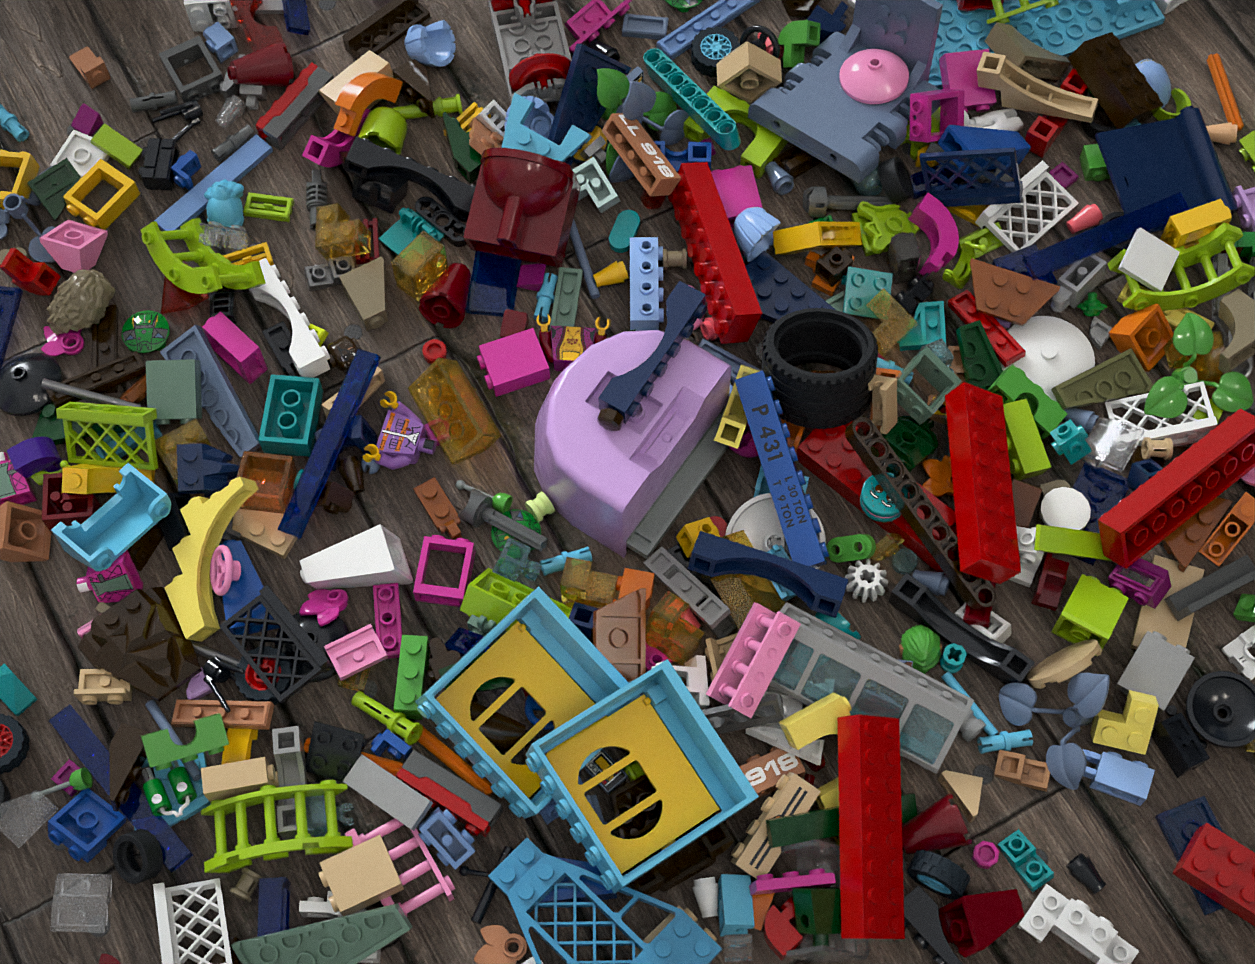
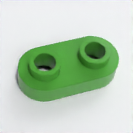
[827,534,876,563]

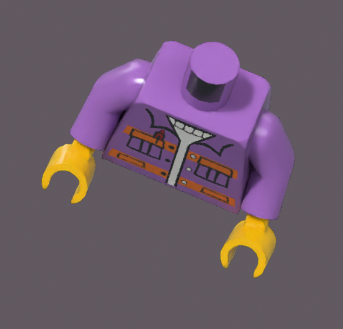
[363,391,437,470]

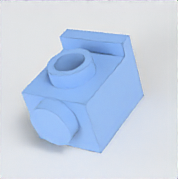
[203,22,238,63]

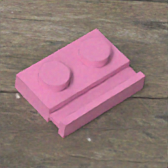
[324,624,388,681]

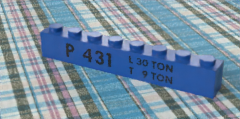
[735,370,829,568]

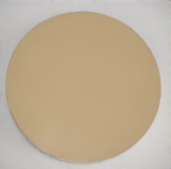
[1027,639,1102,689]

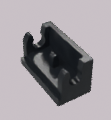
[1151,713,1210,778]

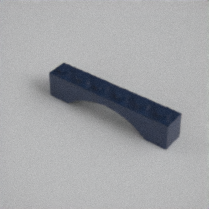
[598,281,707,424]
[688,531,849,618]

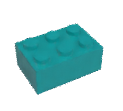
[258,374,324,457]

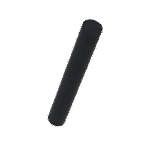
[471,846,513,925]

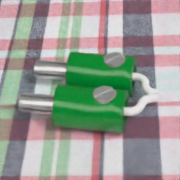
[142,760,197,817]

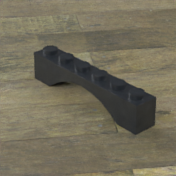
[343,136,476,223]
[888,573,1035,685]
[904,885,963,964]

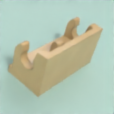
[868,374,897,435]

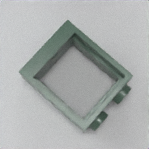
[896,347,962,425]

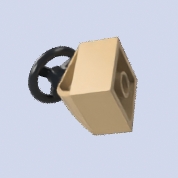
[716,25,782,104]

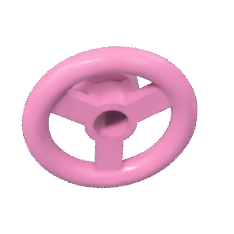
[210,545,241,596]

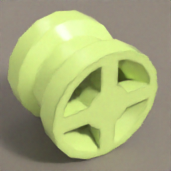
[525,491,555,523]

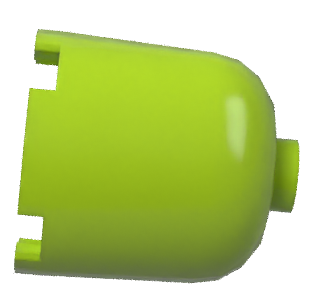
[358,107,407,155]

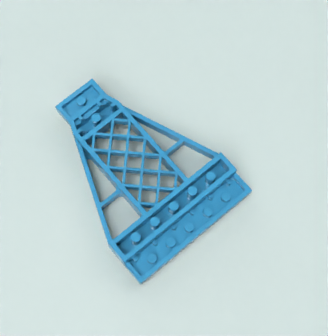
[488,838,722,964]

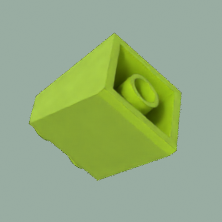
[1051,574,1129,656]

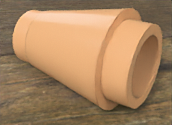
[1206,122,1238,145]

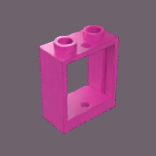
[909,89,965,143]
[202,311,268,384]
[413,535,476,607]

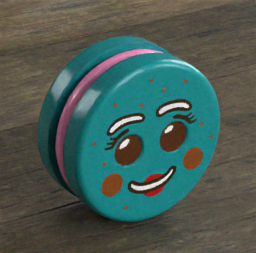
[860,472,909,522]

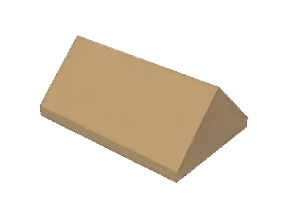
[318,50,394,115]

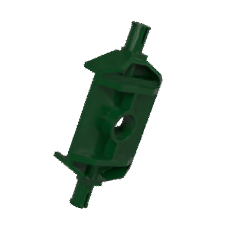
[871,416,938,473]

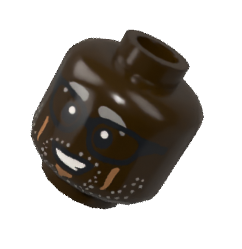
[327,336,363,371]

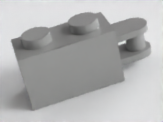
[1051,250,1107,312]

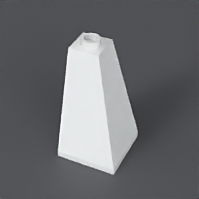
[300,524,414,589]

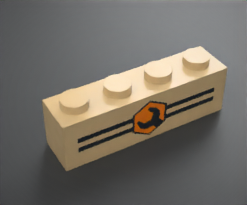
[730,772,821,880]

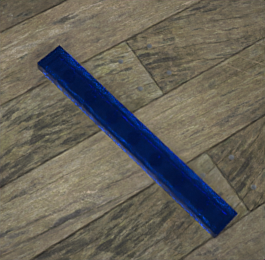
[1022,192,1190,280]
[277,349,381,539]
[49,704,193,873]

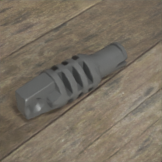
[306,170,327,231]

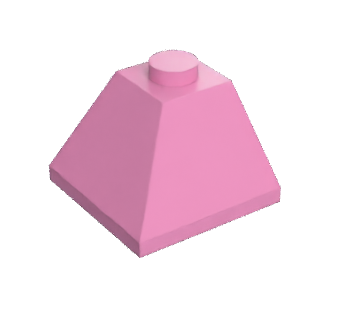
[40,220,108,273]

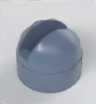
[361,454,381,474]

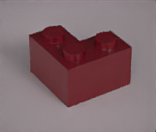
[42,473,101,532]

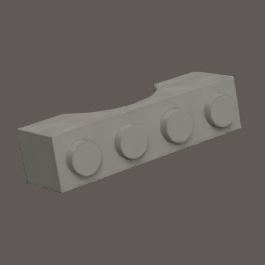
[272,726,310,840]

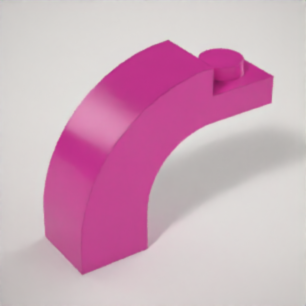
[302,108,371,167]
[908,193,959,278]

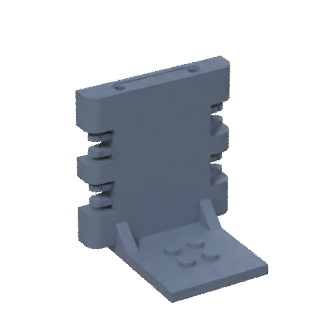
[748,0,943,183]

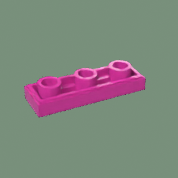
[373,583,403,659]
[749,869,836,895]

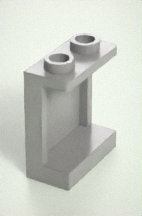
[1114,631,1195,714]

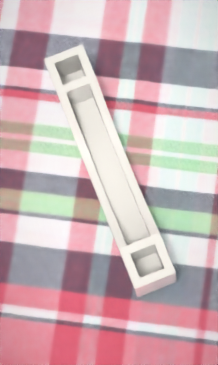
[249,258,330,378]

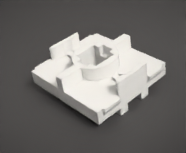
[1221,625,1255,681]

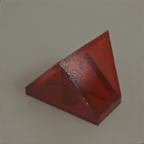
[161,260,209,314]

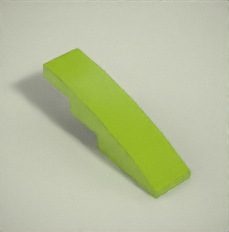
[1034,524,1112,561]

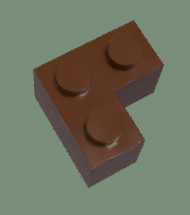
[1011,478,1042,528]

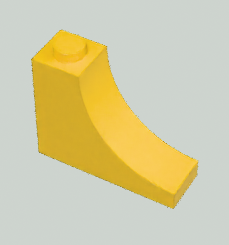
[773,221,862,255]
[62,464,155,494]

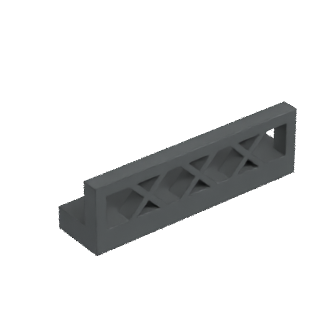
[1164,555,1255,621]
[702,694,784,734]

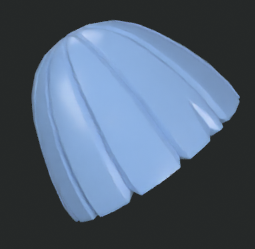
[405,20,456,67]
[1135,59,1171,108]
[504,96,554,139]
[733,207,781,262]

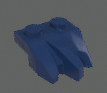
[177,443,243,497]

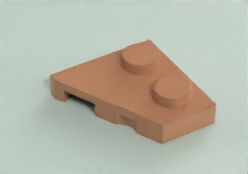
[469,118,503,155]

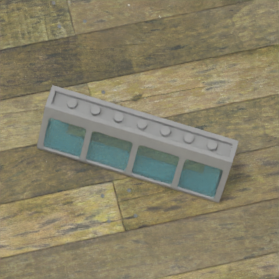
[769,602,974,774]

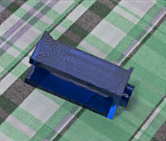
[257,877,291,937]

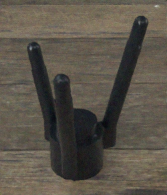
[151,99,203,142]
[203,656,245,713]

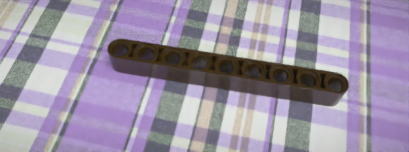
[845,417,997,610]

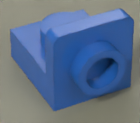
[370,729,413,760]

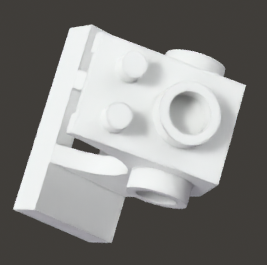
[1009,526,1044,587]
[651,655,710,710]

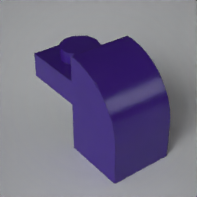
[7,437,62,478]

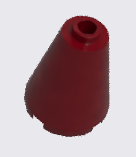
[227,41,294,88]
[419,263,471,328]
[902,793,972,855]

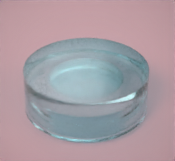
[892,548,918,575]

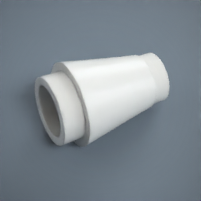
[692,877,719,918]

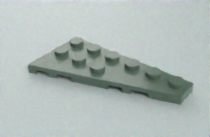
[230,903,413,964]

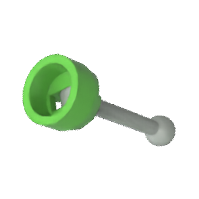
[456,480,513,514]
[31,767,93,801]

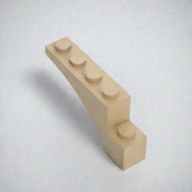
[977,52,1098,123]

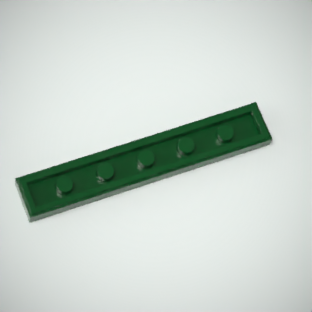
[766,793,918,848]

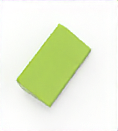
[957,222,1004,259]

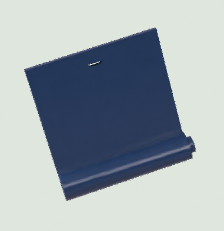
[1095,106,1238,237]

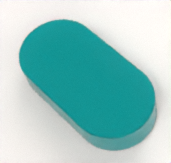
[609,210,640,253]

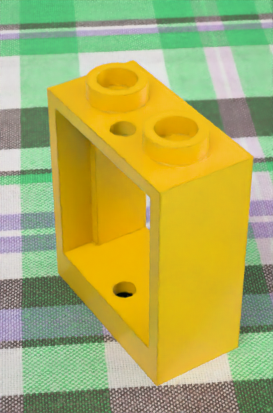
[0,150,40,210]
[63,159,140,230]
[1160,199,1232,249]

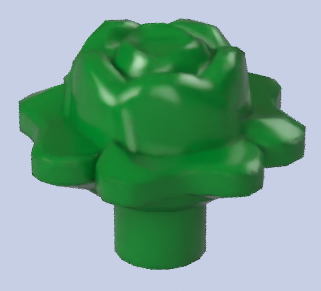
[1077,292,1107,317]

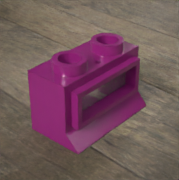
[1108,558,1172,609]

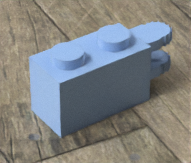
[1082,749,1155,806]

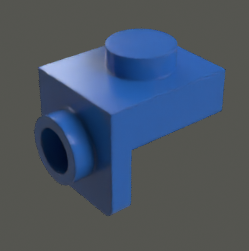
[171,150,201,191]

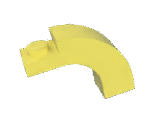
[714,365,759,449]

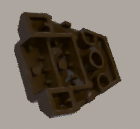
[78,587,202,702]
[611,774,734,895]

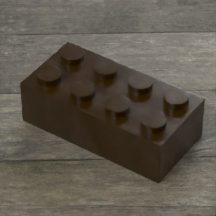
[1068,32,1164,129]

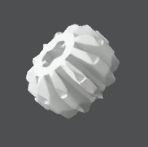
[845,559,888,603]

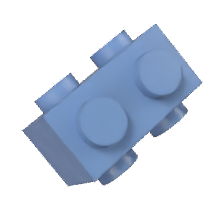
[418,807,475,869]

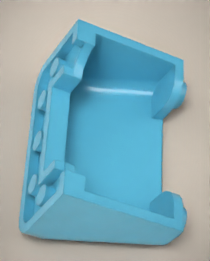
[51,463,171,571]

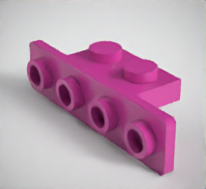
[564,0,632,54]

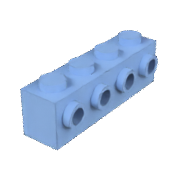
[630,237,664,331]

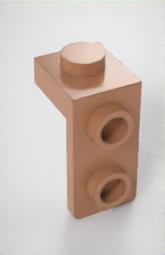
[69,47,111,89]

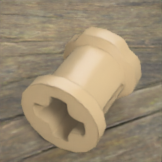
[1141,437,1173,460]

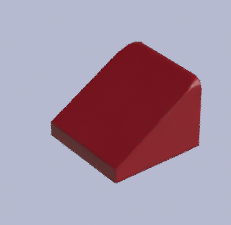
[500,309,529,338]

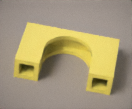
[779,693,852,810]

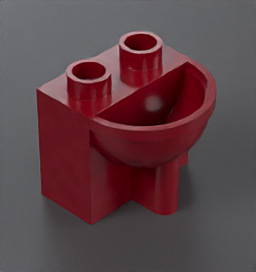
[463,148,581,268]

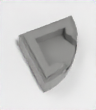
[1089,317,1112,350]

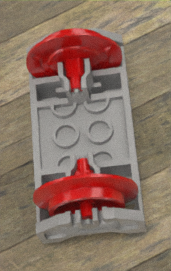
[488,0,571,104]

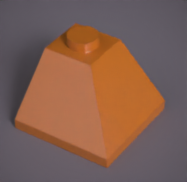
[1108,304,1174,372]

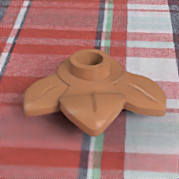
[474,925,527,964]

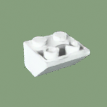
[184,0,238,32]

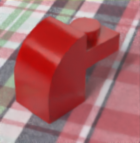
[0,248,61,295]
[763,897,803,961]

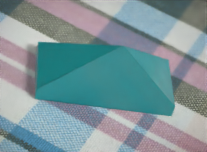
[0,663,38,717]

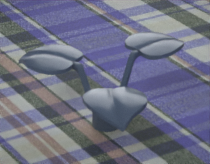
[608,81,689,183]
[0,165,56,263]
[999,672,1110,790]

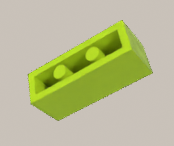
[1003,399,1051,480]

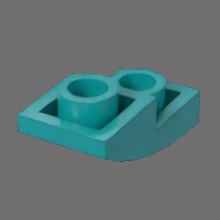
[998,829,1054,892]

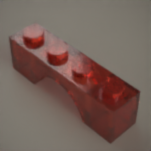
[230,0,288,53]

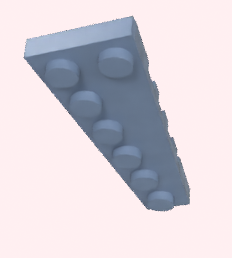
[160,325,261,458]

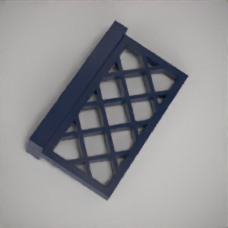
[919,147,1024,207]

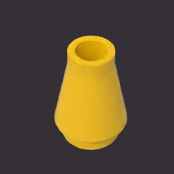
[593,260,629,287]

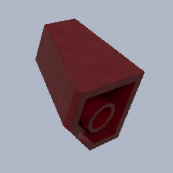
[938,889,1025,958]

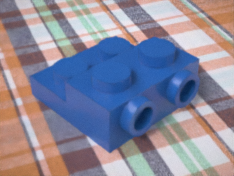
[48,788,126,863]

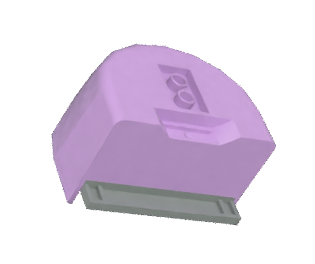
[534,330,731,559]

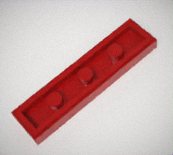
[948,289,1026,367]

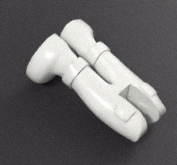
[964,108,1024,131]

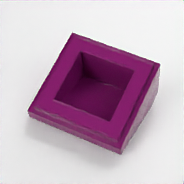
[71,103,103,136]
[517,264,546,292]

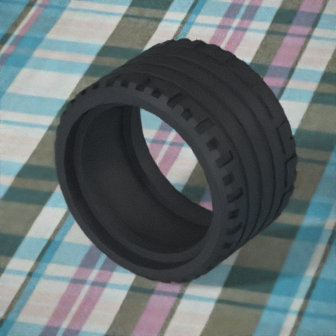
[761,308,878,429]

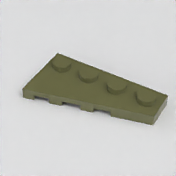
[1051,348,1153,410]

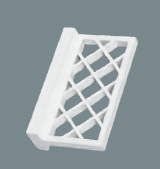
[975,160,1079,258]
[1105,381,1218,459]
[153,878,232,964]

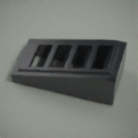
[209,286,237,324]

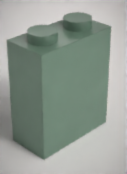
[146,359,202,425]

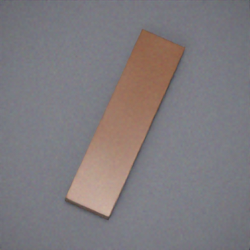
[171,699,274,730]

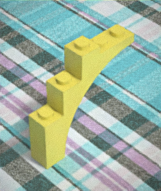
[164,477,259,642]

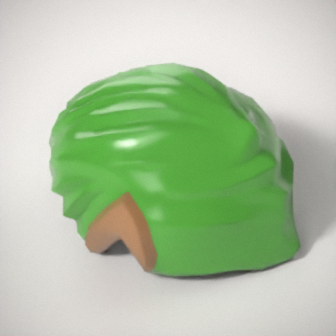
[899,625,942,674]

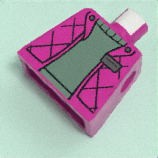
[0,452,37,505]
[77,550,143,603]

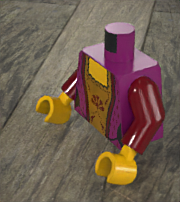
[536,314,611,371]

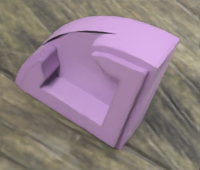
[186,667,213,700]

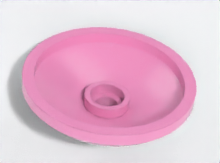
[839,49,909,104]

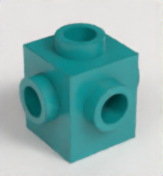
[1050,419,1092,465]

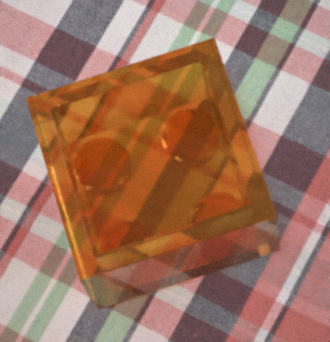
[237,451,297,514]

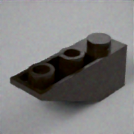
[392,59,435,119]
[109,723,150,812]

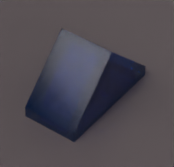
[444,627,489,658]

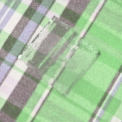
[1079,418,1144,472]
[50,873,112,933]

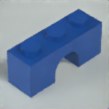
[654,141,712,173]

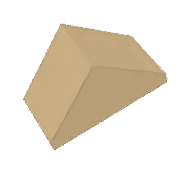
[938,770,983,823]

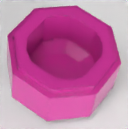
[972,841,999,869]

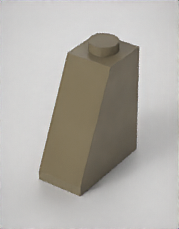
[339,256,388,331]

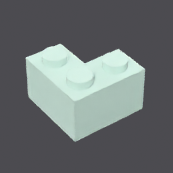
[573,157,620,213]

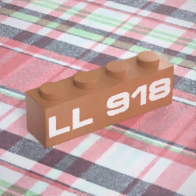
[601,113,681,196]
[715,746,805,815]

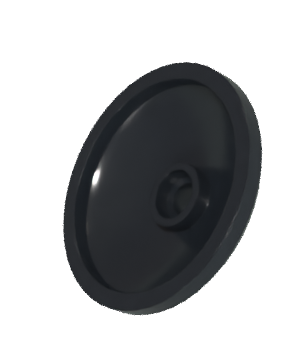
[0,353,63,416]
[274,612,350,683]
[1186,671,1255,748]

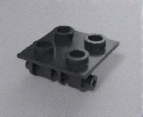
[306,721,367,782]

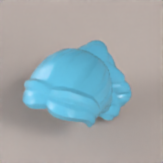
[204,179,244,234]

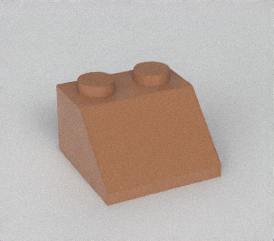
[0,501,51,562]

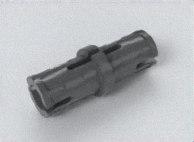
[130,90,178,113]
[211,124,256,162]

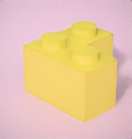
[1090,690,1159,755]

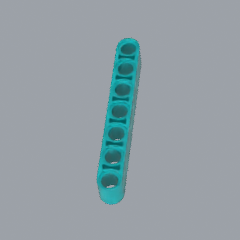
[643,48,741,150]

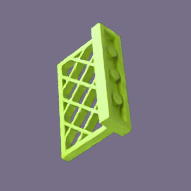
[56,402,158,470]

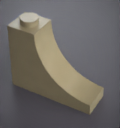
[985,23,1071,80]
[1218,288,1255,374]

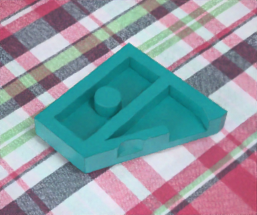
[899,301,947,351]

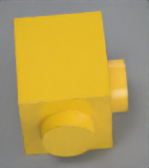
[676,517,720,558]

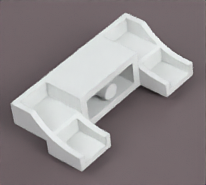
[1017,884,1139,964]

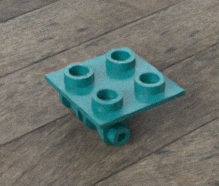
[378,207,444,266]
[841,266,893,320]

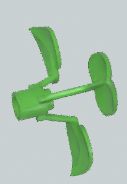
[597,68,677,177]
[1144,312,1253,418]

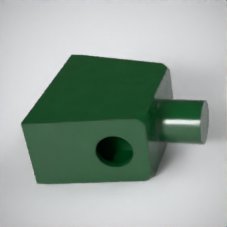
[792,887,841,951]

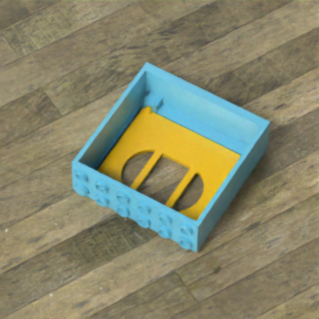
[415,586,641,819]
[525,659,759,894]

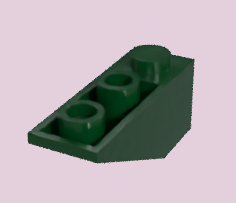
[442,112,482,184]

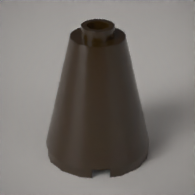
[470,701,528,751]

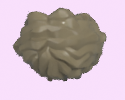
[47,269,115,335]

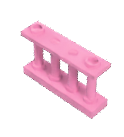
[706,602,801,718]
[344,818,455,917]

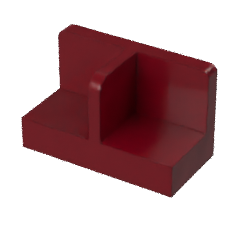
[1031,552,1069,611]

